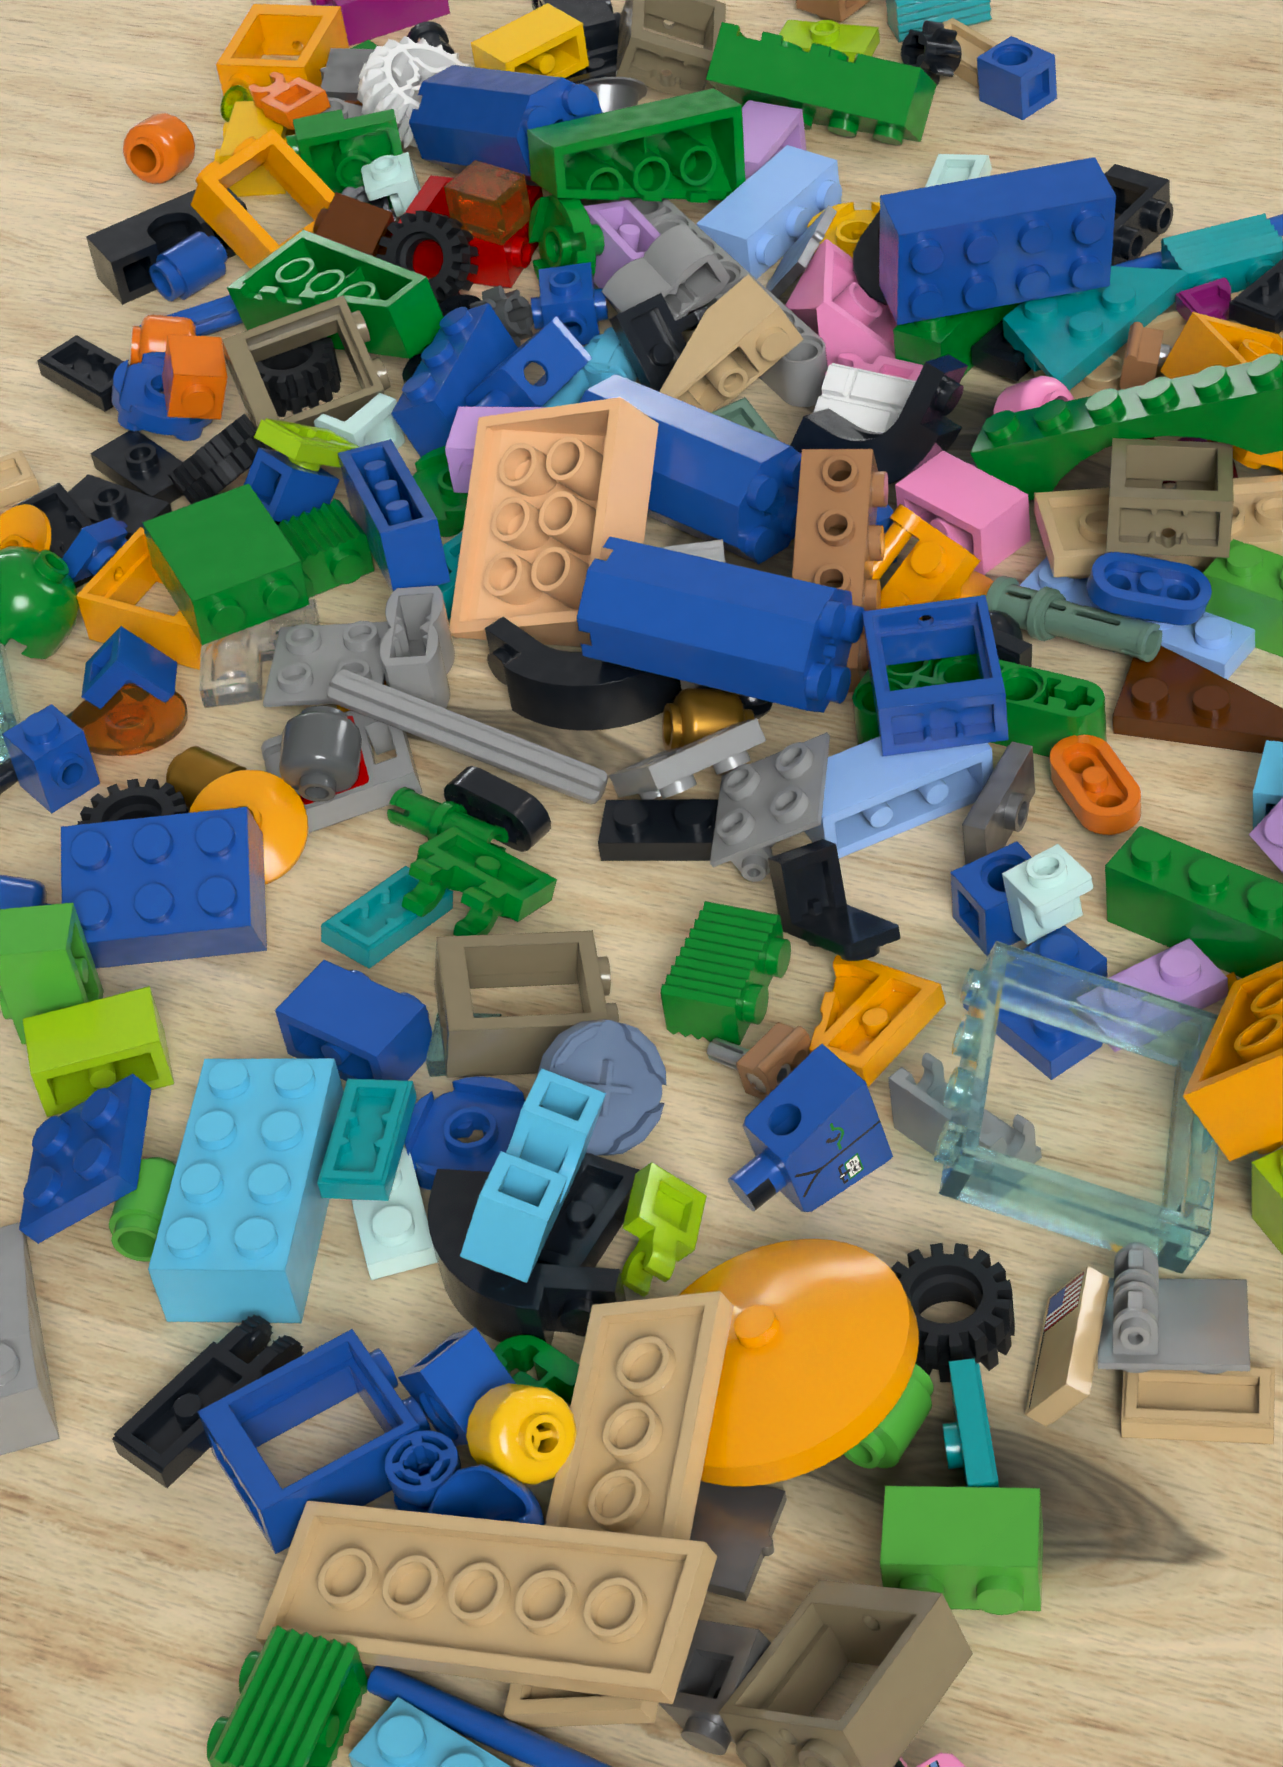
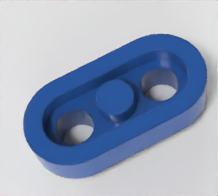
[1086,552,1212,626]

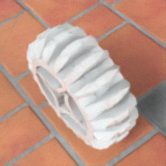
[357,36,473,150]

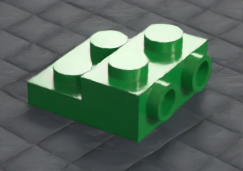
[286,109,403,209]

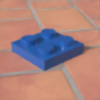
[19,1074,151,1244]

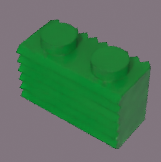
[277,498,375,599]
[660,901,791,1046]
[207,1625,368,1767]

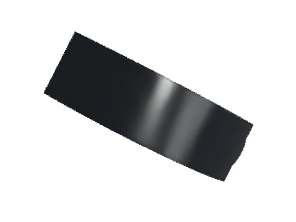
[790,355,968,485]
[485,617,682,731]
[428,1169,626,1345]

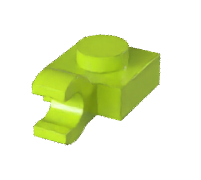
[621,1162,707,1297]

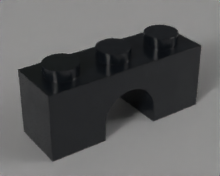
[86,188,247,305]

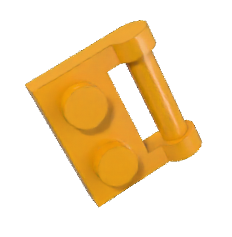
[872,504,980,620]

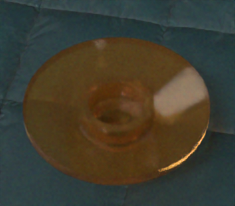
[70,683,188,756]

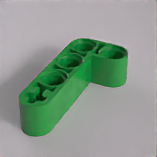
[852,654,1107,757]

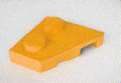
[809,955,946,1087]

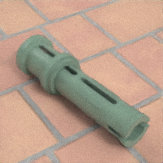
[986,575,1163,662]

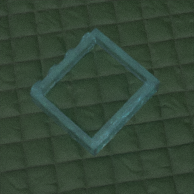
[934,941,1218,1274]

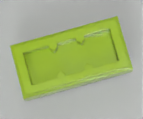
[779,20,880,63]
[254,418,359,472]

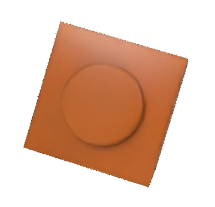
[162,334,228,420]

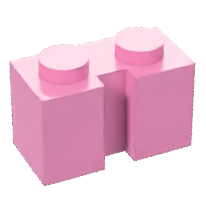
[895,450,1031,575]

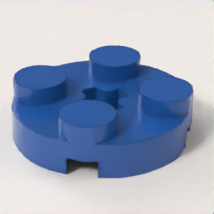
[111,352,214,441]
[404,1076,525,1190]

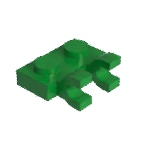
[401,825,557,936]

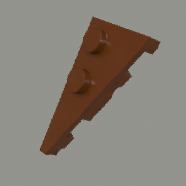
[1113,646,1283,754]

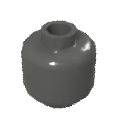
[279,706,362,801]

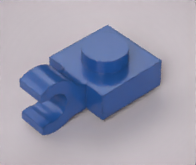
[62,517,128,582]

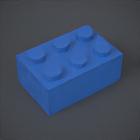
[61,807,267,969]

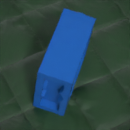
[862,595,1009,756]
[197,1329,431,1554]

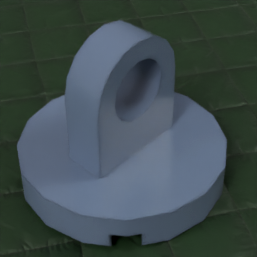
[536,1019,667,1156]

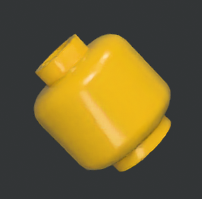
[466,1383,577,1485]

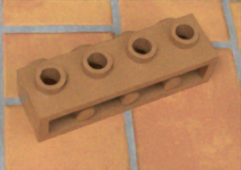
[792,449,888,692]

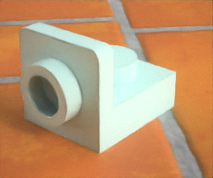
[361,152,421,217]
[314,393,405,468]
[1002,844,1093,945]

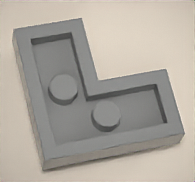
[609,718,766,800]

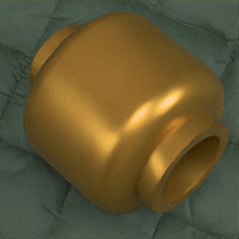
[662,688,754,767]

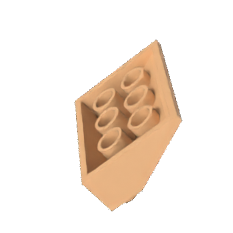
[449,397,659,647]

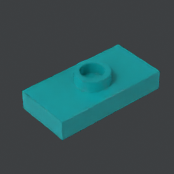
[321,866,453,968]
[317,1078,417,1201]
[942,1358,999,1487]

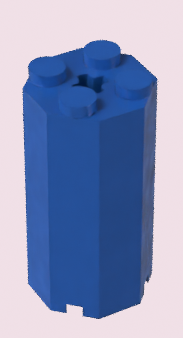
[409,65,603,187]
[579,374,802,564]
[577,536,865,713]

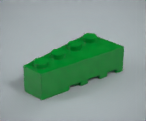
[706,22,937,145]
[227,230,443,359]

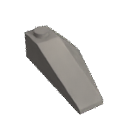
[0,1222,60,1455]

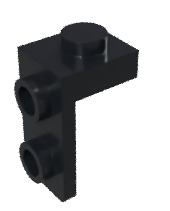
[1105,164,1174,266]
[768,839,901,961]

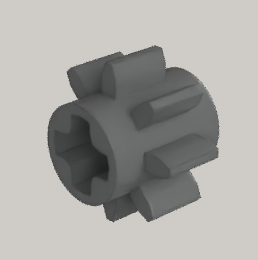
[470,285,533,348]

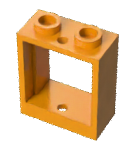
[216,4,349,106]
[190,129,335,269]
[76,527,232,670]

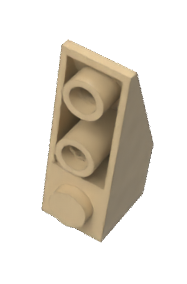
[659,274,804,413]

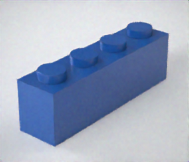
[338,439,451,593]

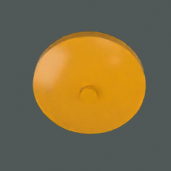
[679,1239,919,1486]

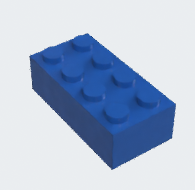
[879,157,1116,325]

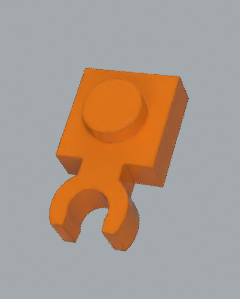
[249,72,331,130]

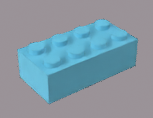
[148,1058,344,1323]

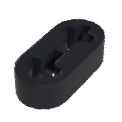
[444,766,551,852]

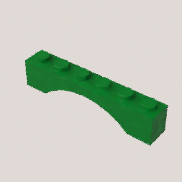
[970,353,1283,501]

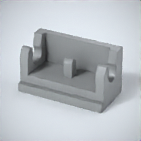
[888,1053,1042,1197]

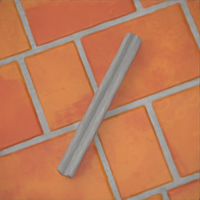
[327,669,608,804]

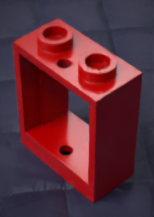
[391,175,543,288]

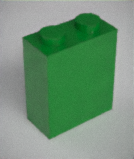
[142,483,310,645]

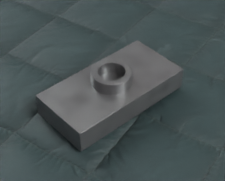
[962,742,1035,865]

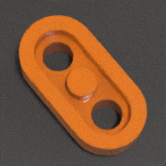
[1050,734,1141,835]

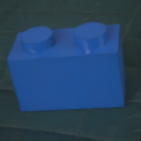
[275,960,436,1081]

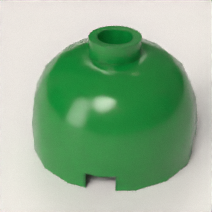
[0,546,79,659]

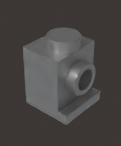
[659,1619,771,1755]

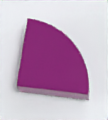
[1176,278,1231,322]

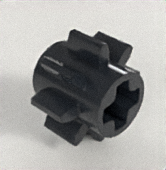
[901,20,962,86]

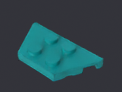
[1003,266,1189,391]

